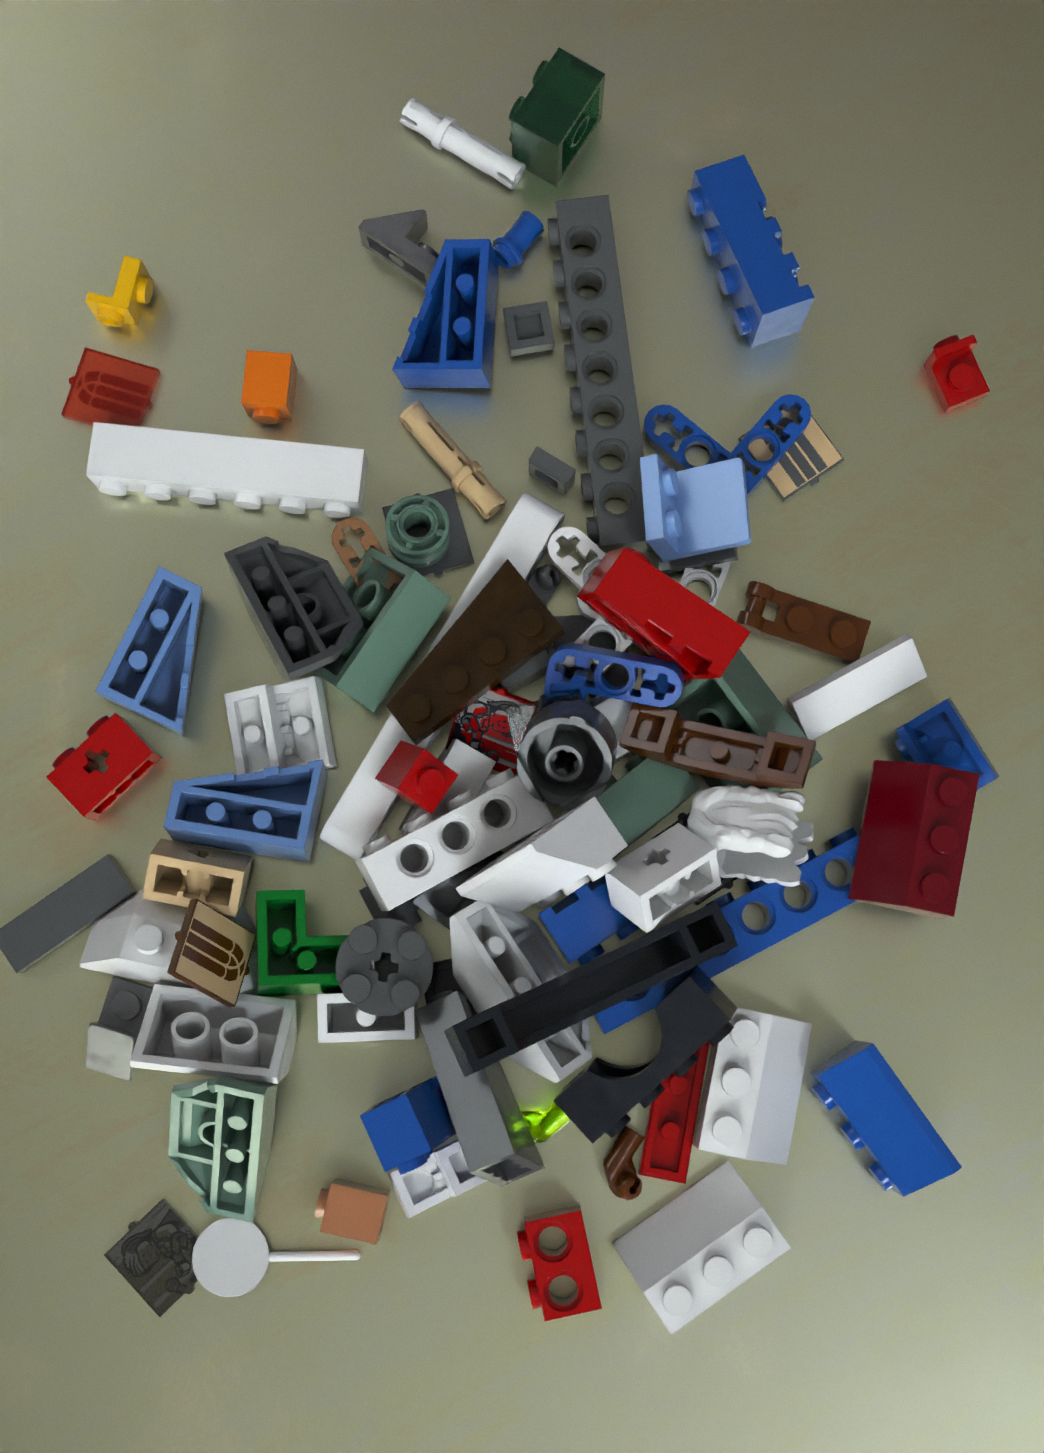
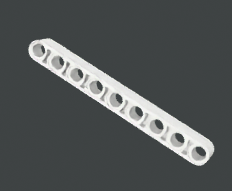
[320,492,566,860]

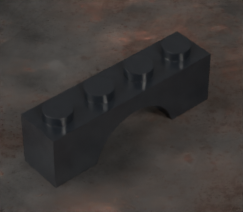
[553,965,737,1144]

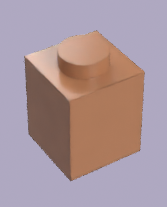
[315,1178,391,1245]

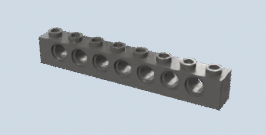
[547,195,653,554]

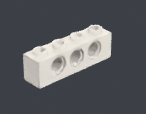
[355,768,554,911]

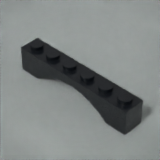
[444,901,738,1077]

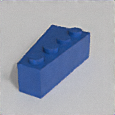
[687,155,814,348]

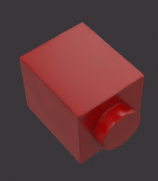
[374,740,458,814]

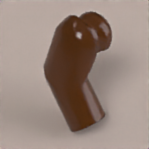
[603,1126,644,1201]

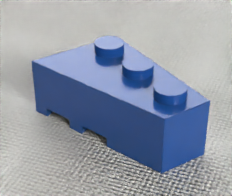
[392,239,499,388]
[360,1075,456,1175]

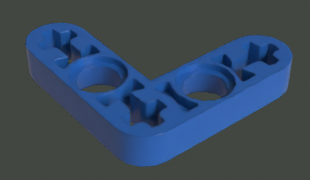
[643,394,811,497]
[541,643,684,759]

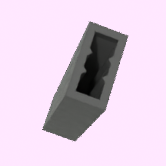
[415,990,545,1186]

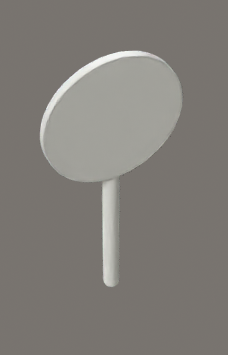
[192,1218,360,1297]

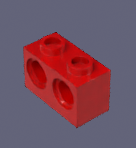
[517,1204,602,1321]

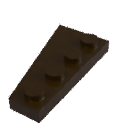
[386,559,565,746]

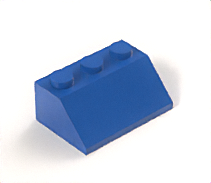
[810,1040,962,1197]

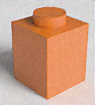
[241,350,298,424]

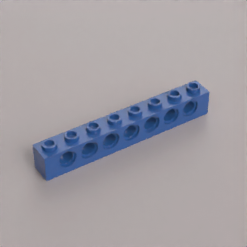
[594,827,859,1034]

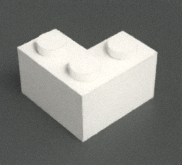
[317,953,418,1043]

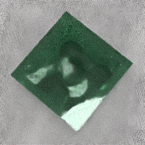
[509,47,605,187]

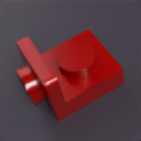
[924,335,990,413]

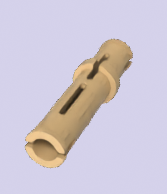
[399,401,507,520]

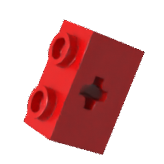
[46,712,162,821]

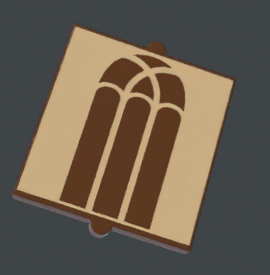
[167,899,256,1008]

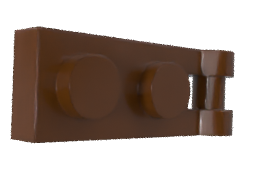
[736,581,871,665]

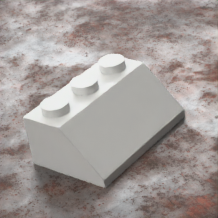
[455,796,628,912]
[130,984,297,1084]
[693,1008,812,1165]
[612,1160,791,1335]

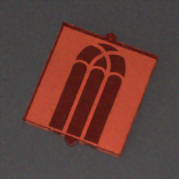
[61,347,160,427]

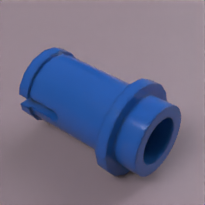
[493,211,544,269]

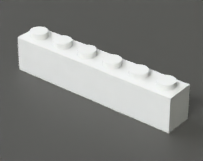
[86,422,368,518]

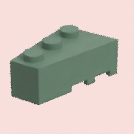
[557,754,700,878]

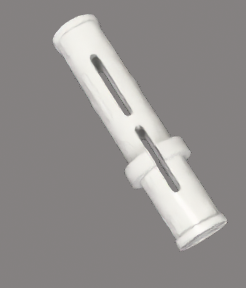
[400,97,526,190]

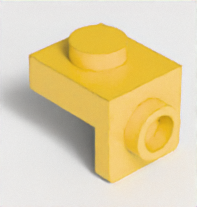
[85,256,153,327]

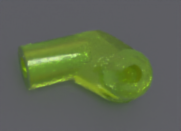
[521,1102,570,1143]

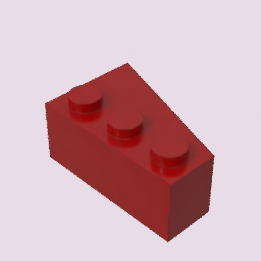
[577,547,751,680]

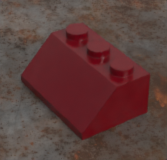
[847,760,980,919]

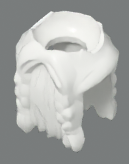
[687,784,814,887]

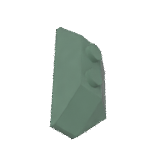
[168,1075,277,1223]

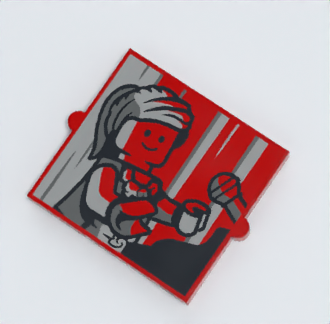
[445,686,539,775]

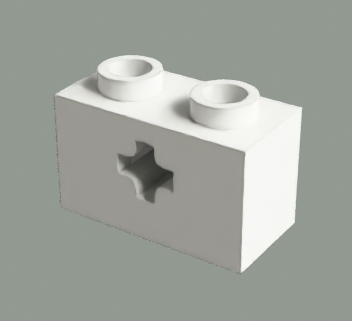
[605,823,722,933]

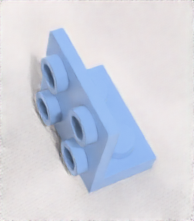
[640,454,751,562]

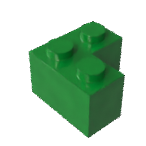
[255,890,349,996]

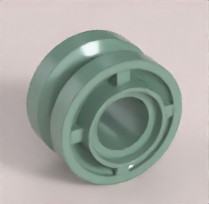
[385,495,450,568]

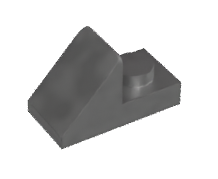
[359,210,439,287]
[85,976,153,1081]

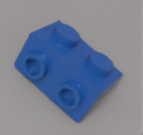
[895,698,999,790]

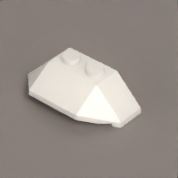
[79,888,266,997]
[449,901,592,1083]

